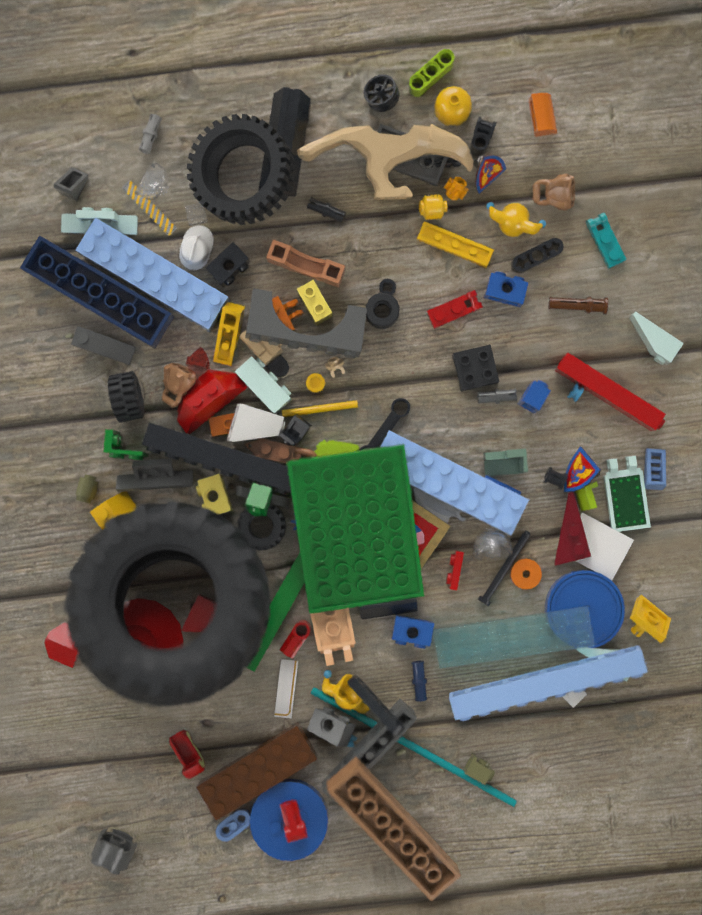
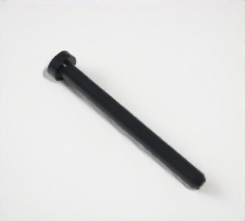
[478,531,530,606]

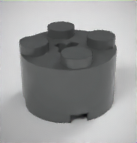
[91,829,137,875]

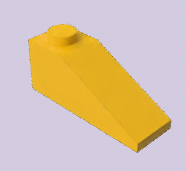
[213,302,245,366]

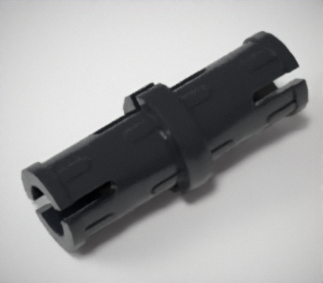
[307,197,346,223]

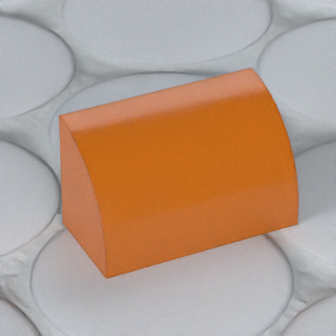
[529,93,558,137]

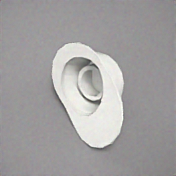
[179,225,214,270]

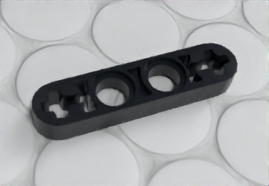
[347,674,405,737]

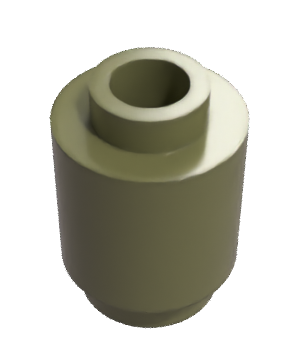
[75,474,99,504]

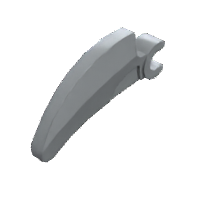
[413,487,466,524]

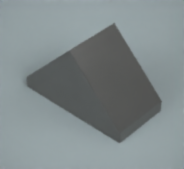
[54,167,89,201]

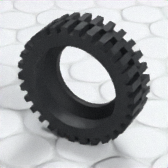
[187,114,295,225]

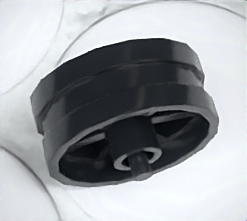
[363,74,400,112]

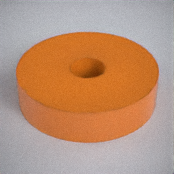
[510,558,542,590]

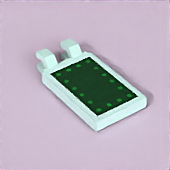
[603,456,651,532]

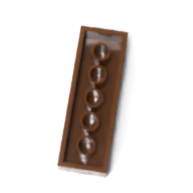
[196,722,318,821]

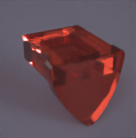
[186,347,210,370]

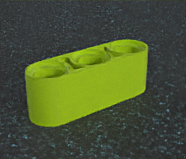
[408,49,455,97]

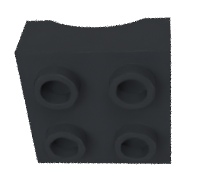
[452,344,500,392]

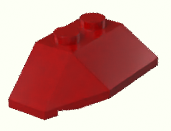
[177,369,248,435]

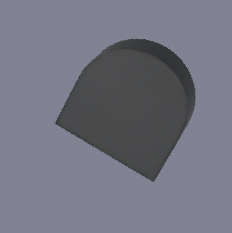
[266,354,289,378]

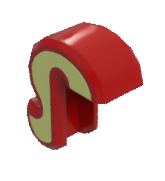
[169,729,205,779]

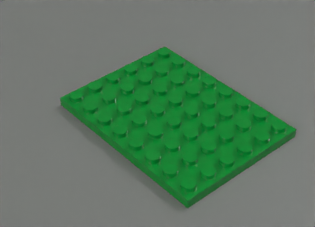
[287,444,424,614]

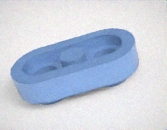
[216,808,251,842]

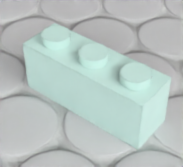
[235,356,292,414]

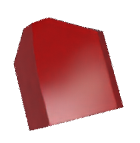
[44,622,79,668]

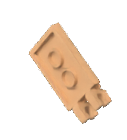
[311,608,356,666]

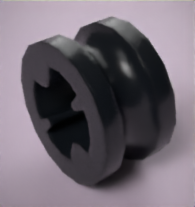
[379,279,396,296]

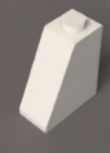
[226,404,285,442]

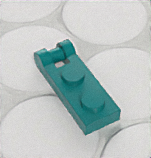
[586,212,627,269]

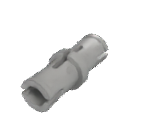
[139,114,162,154]

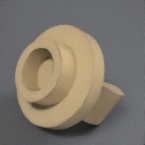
[325,357,345,378]

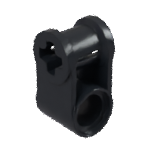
[470,117,497,157]

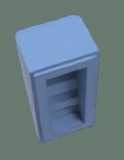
[644,448,666,490]

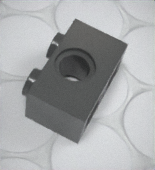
[307,706,356,747]

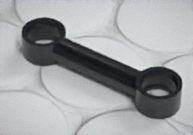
[359,398,410,450]

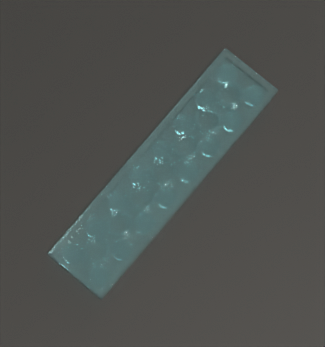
[433,606,595,668]

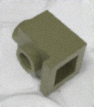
[463,753,495,785]

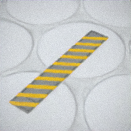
[122,180,177,236]

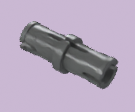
[477,389,517,404]

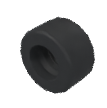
[366,293,400,329]

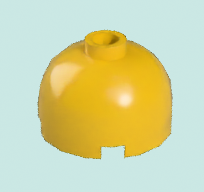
[434,86,472,126]

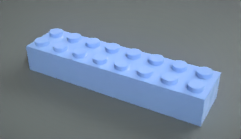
[76,218,229,332]
[381,431,529,536]

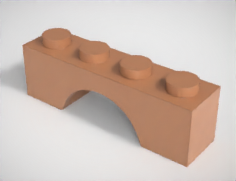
[266,240,346,288]

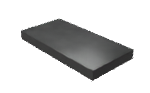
[377,124,448,187]

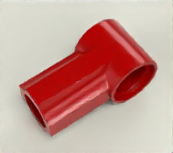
[279,620,311,659]
[280,799,307,843]

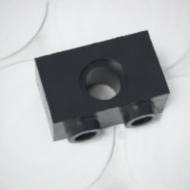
[206,242,250,288]

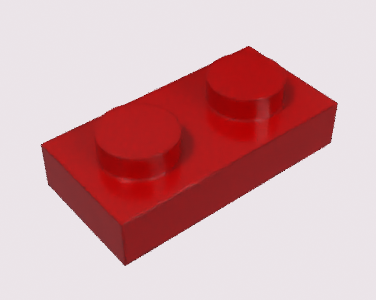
[446,550,464,590]

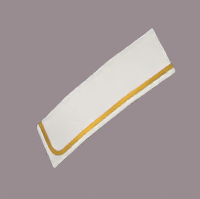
[274,659,298,718]

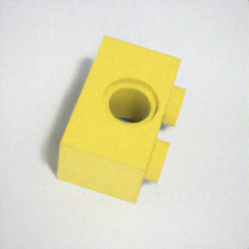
[297,280,333,326]
[196,474,233,515]

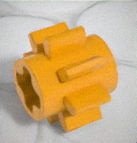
[444,176,469,201]

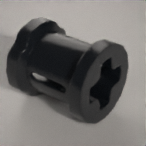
[543,467,568,490]

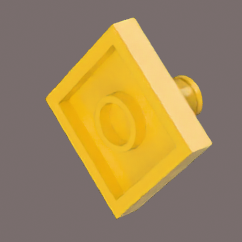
[630,595,671,643]

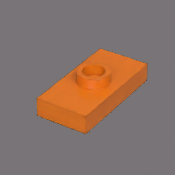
[209,413,234,437]

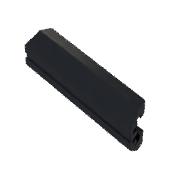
[258,87,311,197]

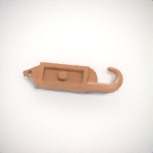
[245,438,317,464]

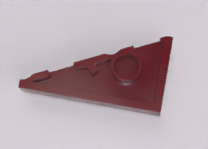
[554,492,591,566]

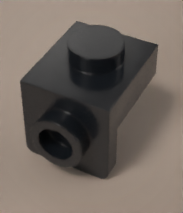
[279,414,312,446]

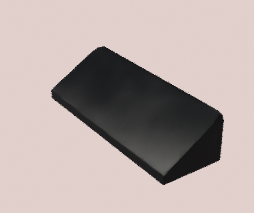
[359,598,418,620]

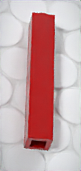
[555,352,666,432]

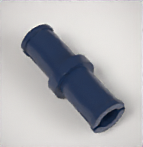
[412,660,428,702]

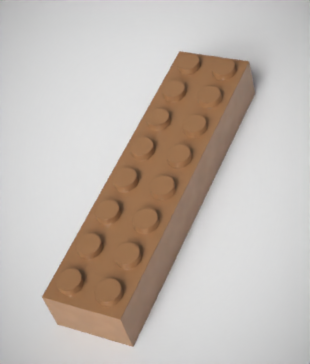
[327,757,461,901]

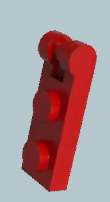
[427,290,483,329]

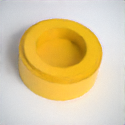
[306,373,325,393]

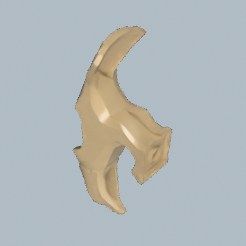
[297,124,474,200]

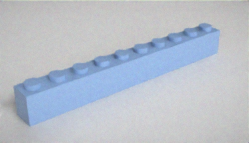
[449,645,648,721]

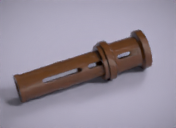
[549,296,608,315]

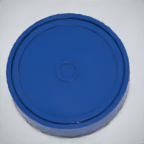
[545,570,625,648]
[250,779,328,861]

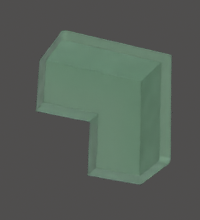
[483,449,528,476]

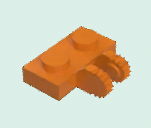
[272,296,304,331]

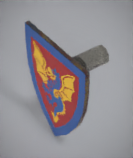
[473,155,506,194]
[564,446,601,492]

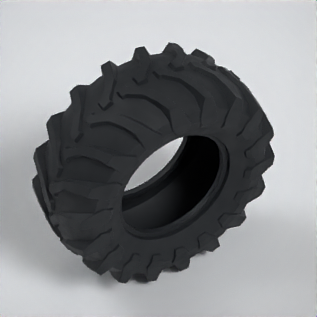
[64,501,271,707]

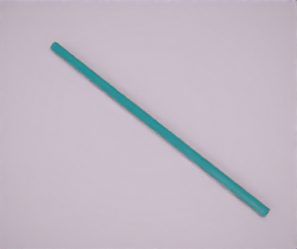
[310,687,517,807]

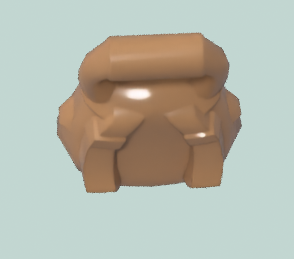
[533,173,575,211]
[162,363,196,408]

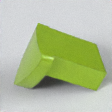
[575,481,598,511]

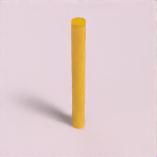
[282,400,358,417]

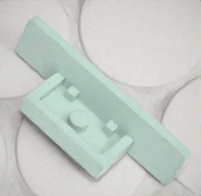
[61,207,138,235]

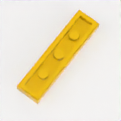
[417,221,494,268]

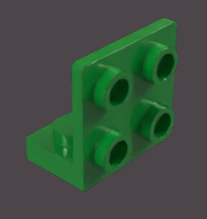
[103,429,149,460]

